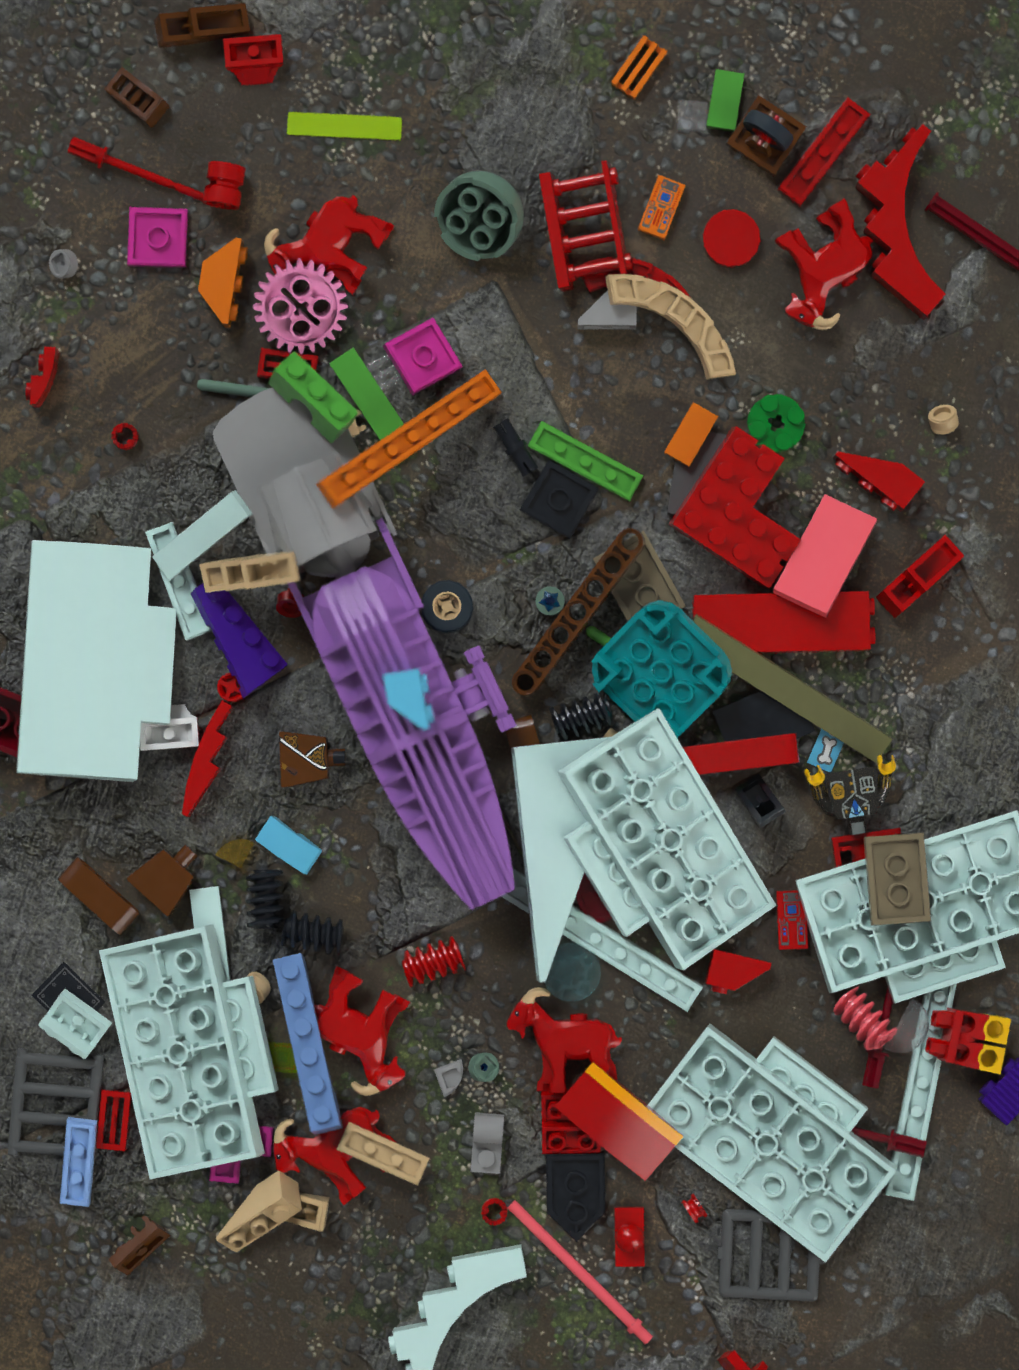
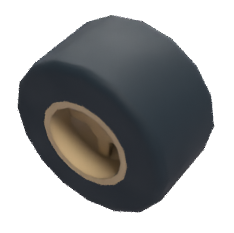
[421,580,473,634]

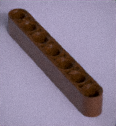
[512,528,645,695]

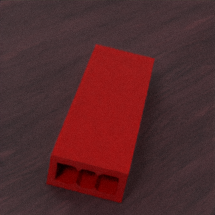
[692,591,876,654]

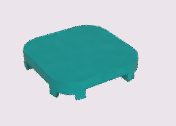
[592,600,732,737]

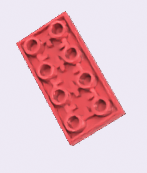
[773,495,877,618]

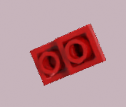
[25,347,59,408]

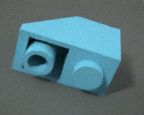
[383,669,434,730]

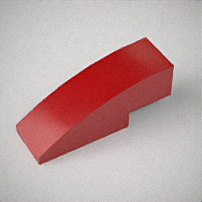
[876,534,964,619]

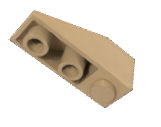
[216,1170,302,1252]

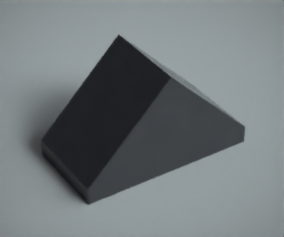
[735,774,786,828]

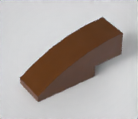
[154,3,250,48]

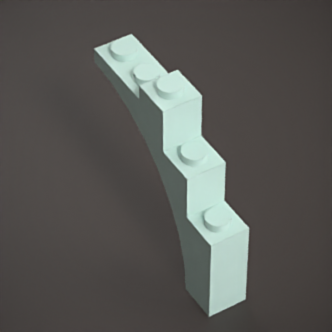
[388,1244,527,1370]

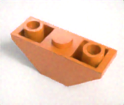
[198,238,248,328]

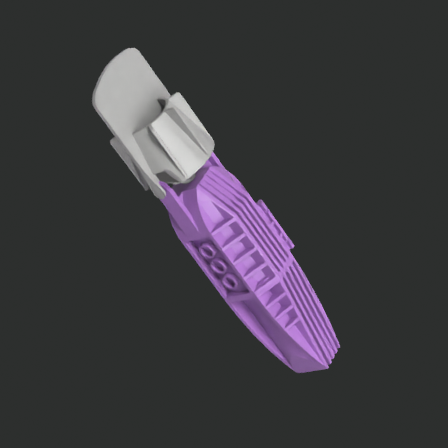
[213,388,517,910]

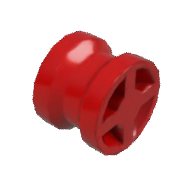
[217,673,243,702]

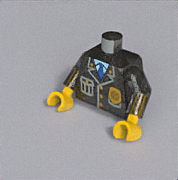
[804,755,896,835]

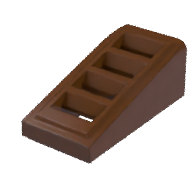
[104,67,169,127]

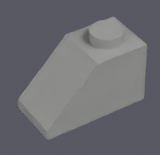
[578,290,636,330]

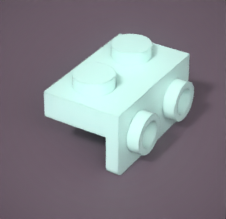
[38,989,112,1059]

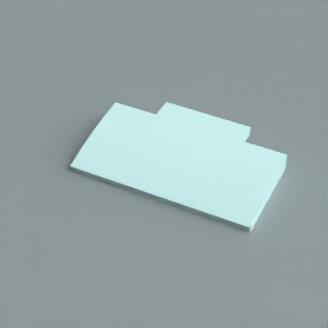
[16,540,177,782]
[558,709,777,970]
[795,810,1019,1003]
[99,924,279,1179]
[648,1023,898,1263]

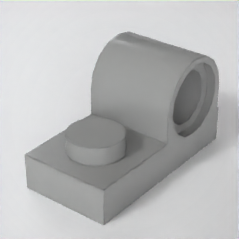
[471,1112,504,1174]

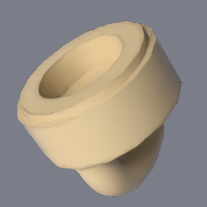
[928,405,959,435]
[246,972,271,1004]

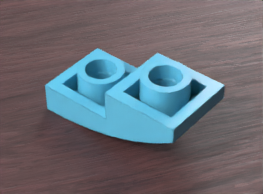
[255,816,323,875]

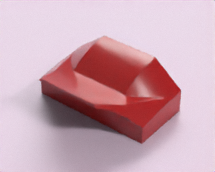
[223,34,284,85]

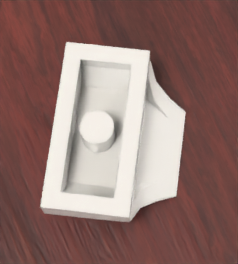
[140,704,200,751]

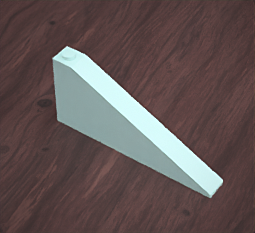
[511,737,610,982]

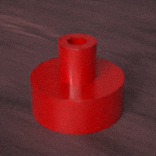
[276,588,305,618]

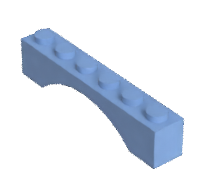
[273,953,343,1135]

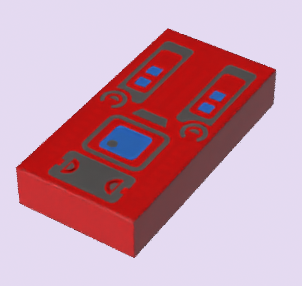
[776,890,808,950]

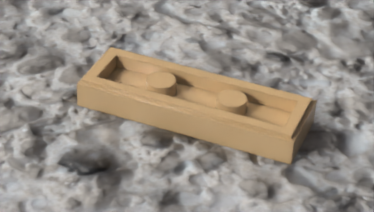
[337,1122,430,1185]

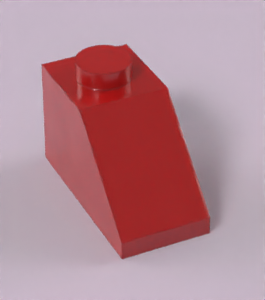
[705,949,771,994]

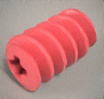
[833,986,898,1050]

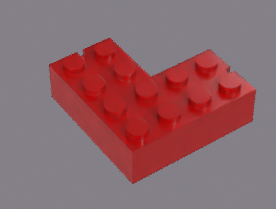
[668,426,801,589]

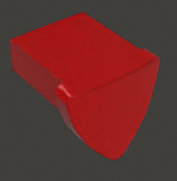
[717,1350,768,1370]

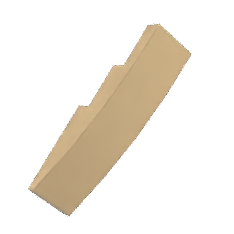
[199,551,300,593]

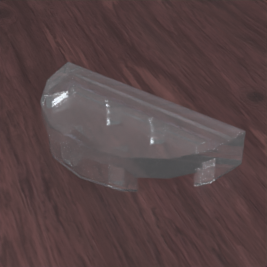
[885,998,929,1053]

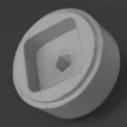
[49,249,78,278]

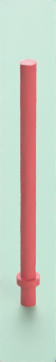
[507,1200,653,1345]

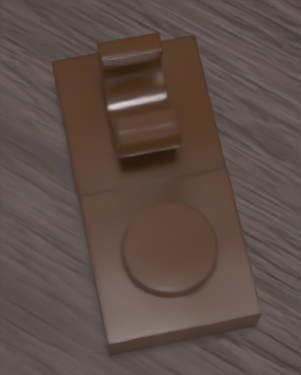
[108,1215,171,1276]

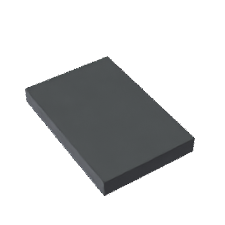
[667,432,727,515]

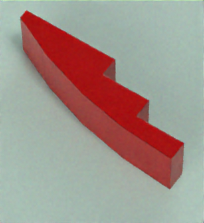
[182,700,234,817]

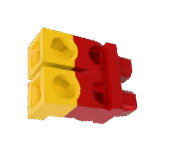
[925,1007,1011,1074]

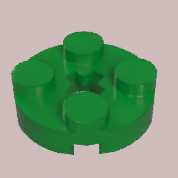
[747,394,805,453]

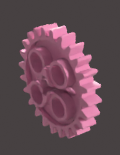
[253,258,348,354]

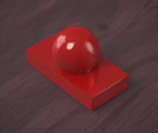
[614,1206,645,1267]

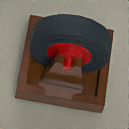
[726,95,806,177]

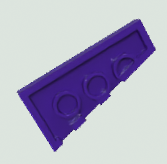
[190,583,288,699]

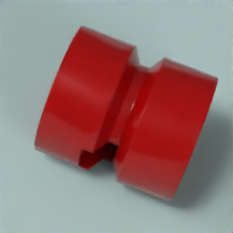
[202,161,246,210]

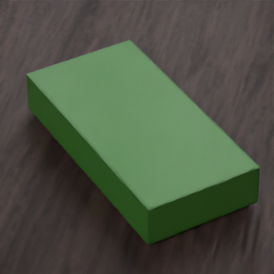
[706,69,744,132]

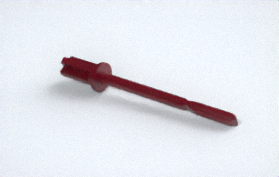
[862,986,893,1089]
[851,1126,927,1158]

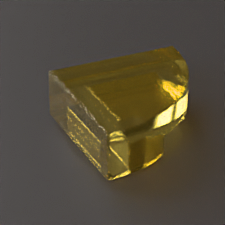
[215,839,255,868]

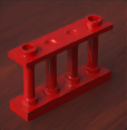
[539,160,634,292]

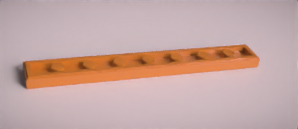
[316,369,502,509]

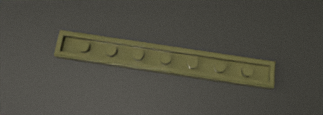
[693,614,892,763]

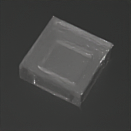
[677,100,708,132]

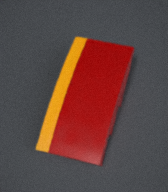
[555,1061,684,1181]

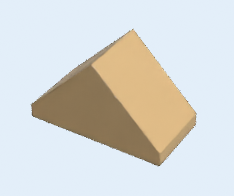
[286,1192,330,1231]

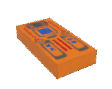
[638,175,686,240]

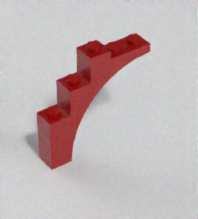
[855,124,946,320]

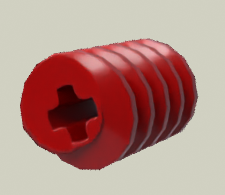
[402,936,466,988]

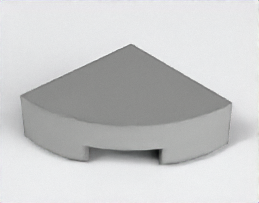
[434,1059,463,1097]

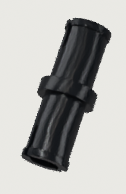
[493,418,539,477]

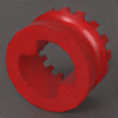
[111,423,139,450]
[681,1193,708,1224]
[481,1198,507,1226]

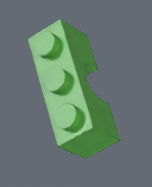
[268,351,359,444]

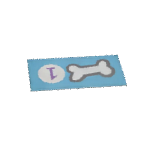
[807,729,844,773]

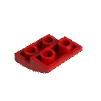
[541,1090,601,1154]

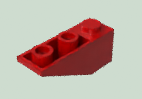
[833,451,925,512]

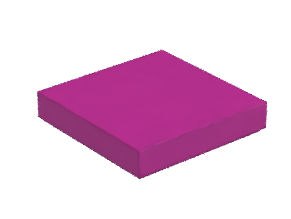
[127,207,188,268]
[383,318,463,396]

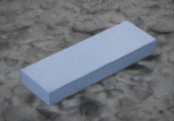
[60,1117,98,1207]

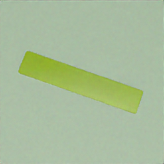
[287,112,402,140]

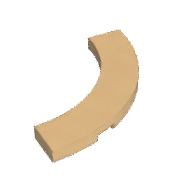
[605,274,736,380]

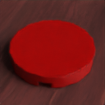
[702,209,760,268]

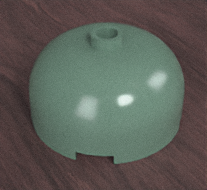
[434,171,524,261]

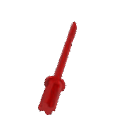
[67,136,204,201]

